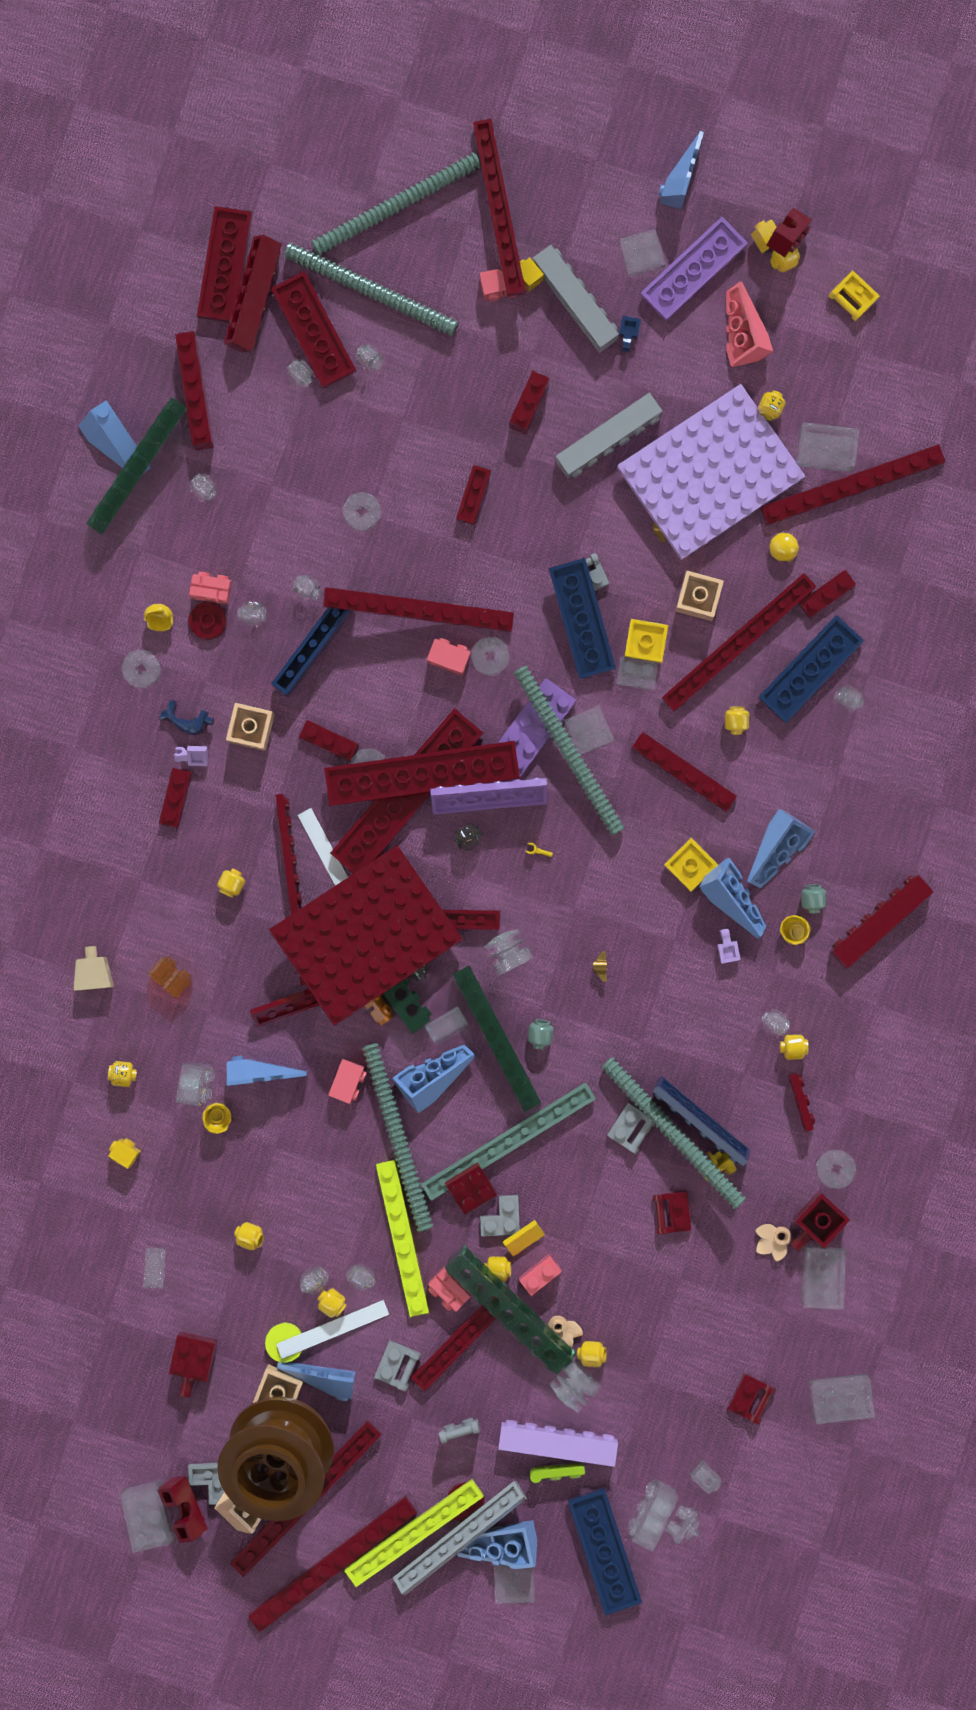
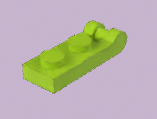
[530,1462,585,1483]

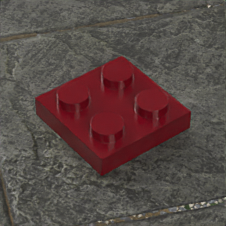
[445,1162,498,1215]

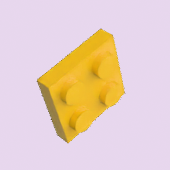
[624,619,668,664]
[664,838,718,892]

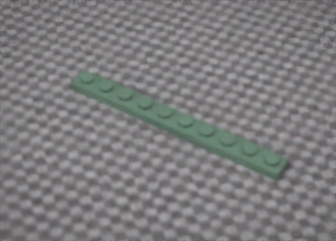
[421,1082,596,1201]

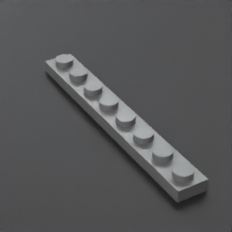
[393,1481,527,1595]

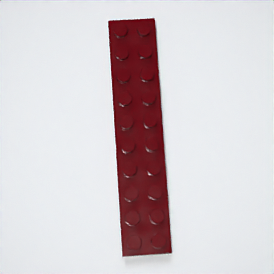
[330,708,483,874]
[324,741,520,806]

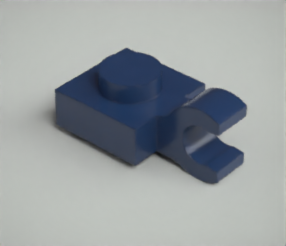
[619,316,641,352]

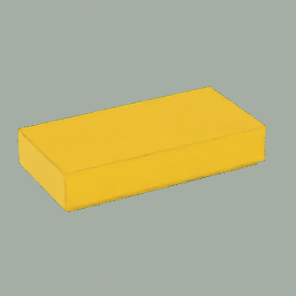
[503,1220,545,1256]

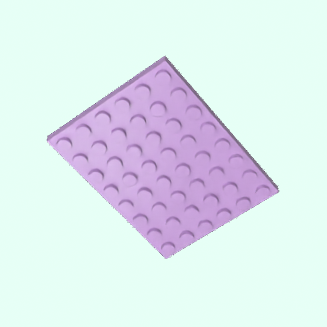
[617,384,805,560]

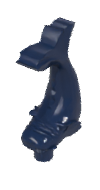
[159,700,214,735]

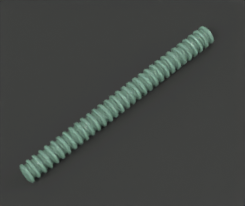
[312,152,481,255]
[284,242,458,337]
[513,666,625,836]
[362,1043,434,1232]
[601,1057,746,1210]

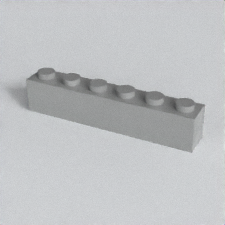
[533,245,619,353]
[555,392,662,479]

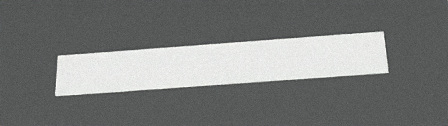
[298,808,348,886]
[277,1300,389,1358]

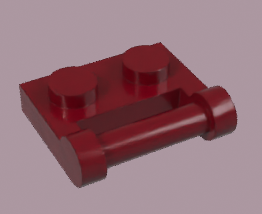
[652,1191,692,1234]
[727,1373,776,1425]

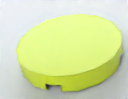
[265,1322,302,1363]

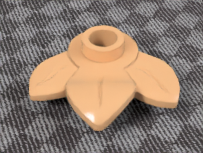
[755,1224,791,1261]
[544,1316,583,1352]

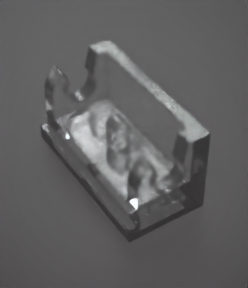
[425,1007,470,1046]

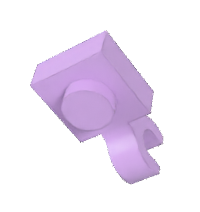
[174,746,208,766]
[717,929,741,964]

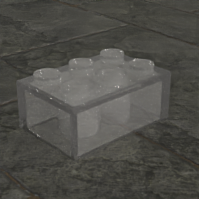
[795,422,860,472]
[176,1061,216,1106]
[801,1245,846,1310]
[808,1374,875,1424]
[628,1478,679,1552]
[120,1480,175,1553]

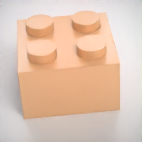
[675,571,724,621]
[226,703,275,751]
[253,1364,304,1403]

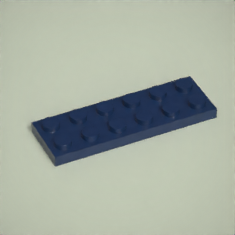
[548,558,616,679]
[758,614,864,724]
[653,1075,750,1167]
[568,1487,642,1616]

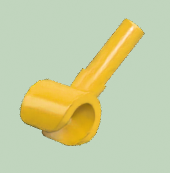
[525,843,553,857]

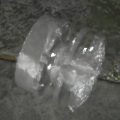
[484,929,534,976]
[550,1359,602,1413]

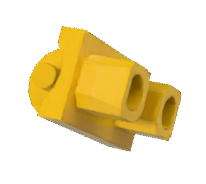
[701,1151,737,1184]

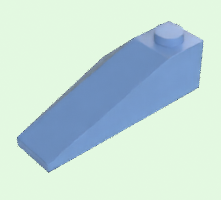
[658,131,704,210]
[78,400,151,479]
[747,809,815,888]
[700,858,766,939]
[392,1045,475,1113]
[227,1056,308,1086]
[277,1362,356,1401]
[457,1520,537,1569]

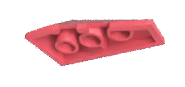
[726,282,773,367]

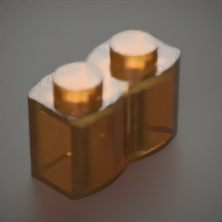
[148,956,193,999]

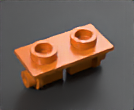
[365,995,395,1026]

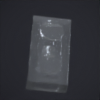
[143,1247,167,1288]

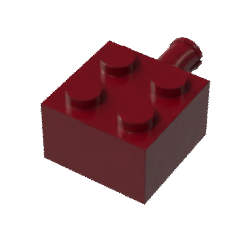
[790,1191,850,1252]
[169,1331,218,1397]

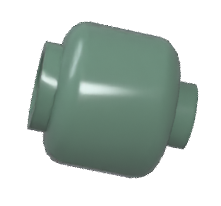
[801,884,826,913]
[527,1019,554,1049]

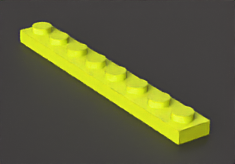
[376,1160,429,1317]
[345,1479,484,1587]

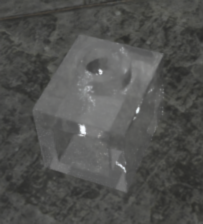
[690,1460,722,1494]

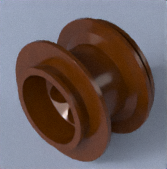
[217,1397,334,1521]

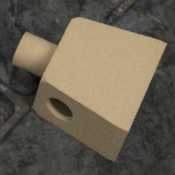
[74,946,114,991]

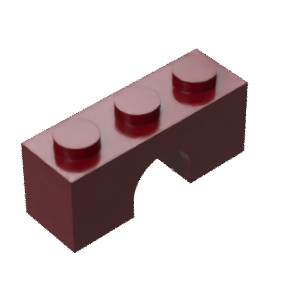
[766,208,812,257]
[509,370,550,435]
[157,1476,208,1543]

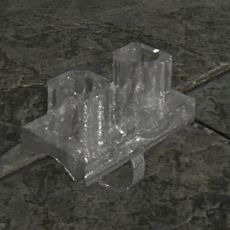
[666,1505,700,1544]

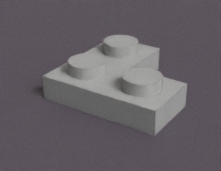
[480,1195,520,1236]
[188,1463,224,1505]

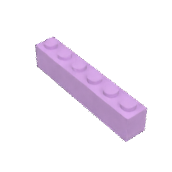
[498,1420,618,1467]

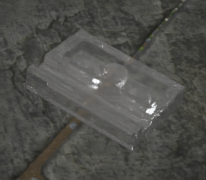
[616,657,658,691]

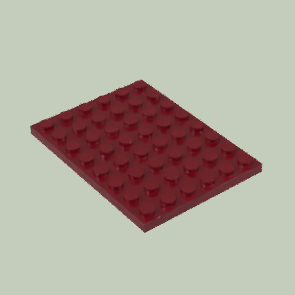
[269,845,463,1026]

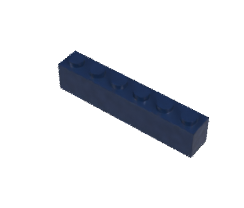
[271,608,353,698]

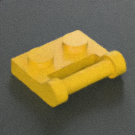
[828,270,880,322]

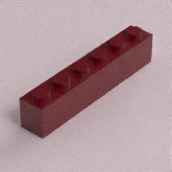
[223,234,282,353]
[175,331,214,450]
[830,875,934,969]

